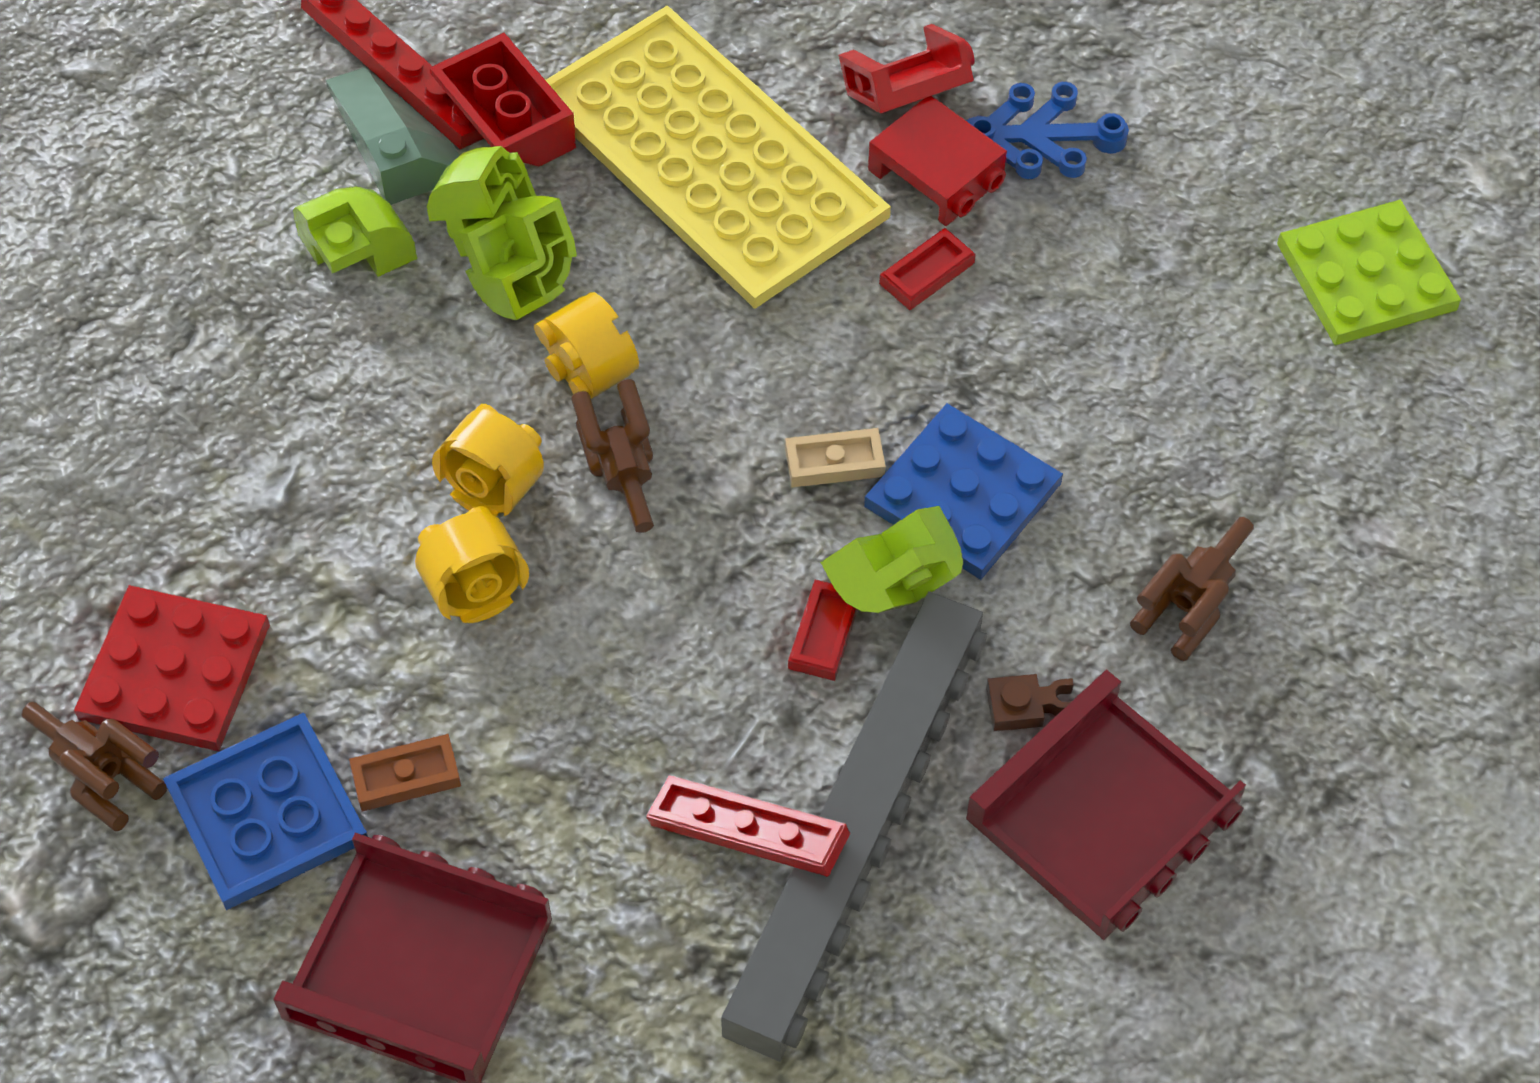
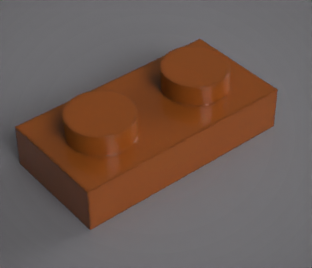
[349,734,461,812]

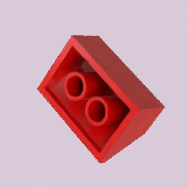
[430,32,576,167]

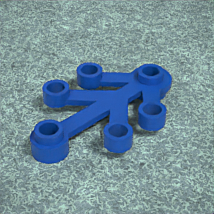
[966,82,1129,179]

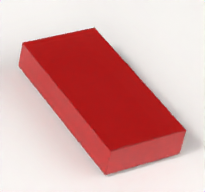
[879,228,976,310]
[788,579,858,681]

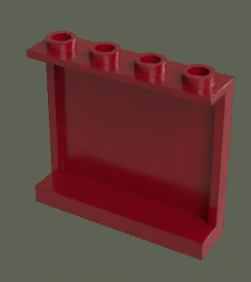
[966,669,1246,940]
[273,833,552,1083]

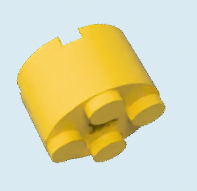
[534,292,639,399]
[432,404,544,516]
[415,506,529,623]

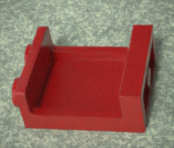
[838,24,975,114]
[868,96,1007,226]

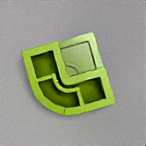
[426,146,536,257]
[293,186,418,277]
[459,196,577,320]
[820,506,963,613]

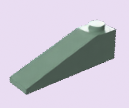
[326,67,459,205]

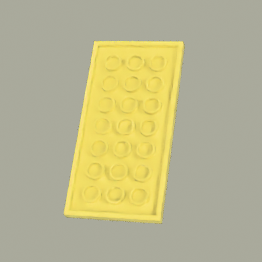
[546,5,891,309]

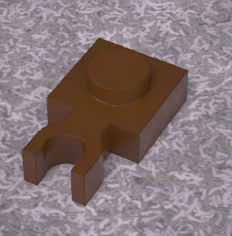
[986,674,1074,732]

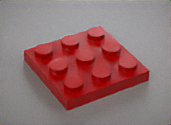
[74,585,270,752]

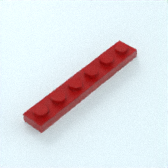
[301,0,484,150]

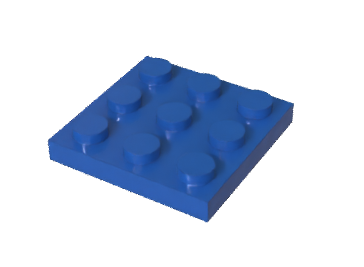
[864,403,1063,580]
[163,712,368,910]

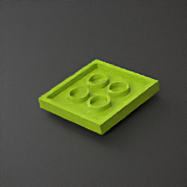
[1277,199,1461,346]

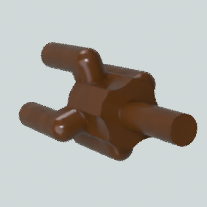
[571,379,654,533]
[1130,517,1254,661]
[21,702,167,831]

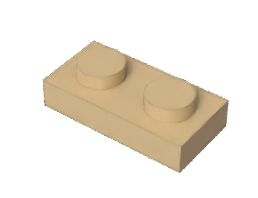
[785,428,886,487]

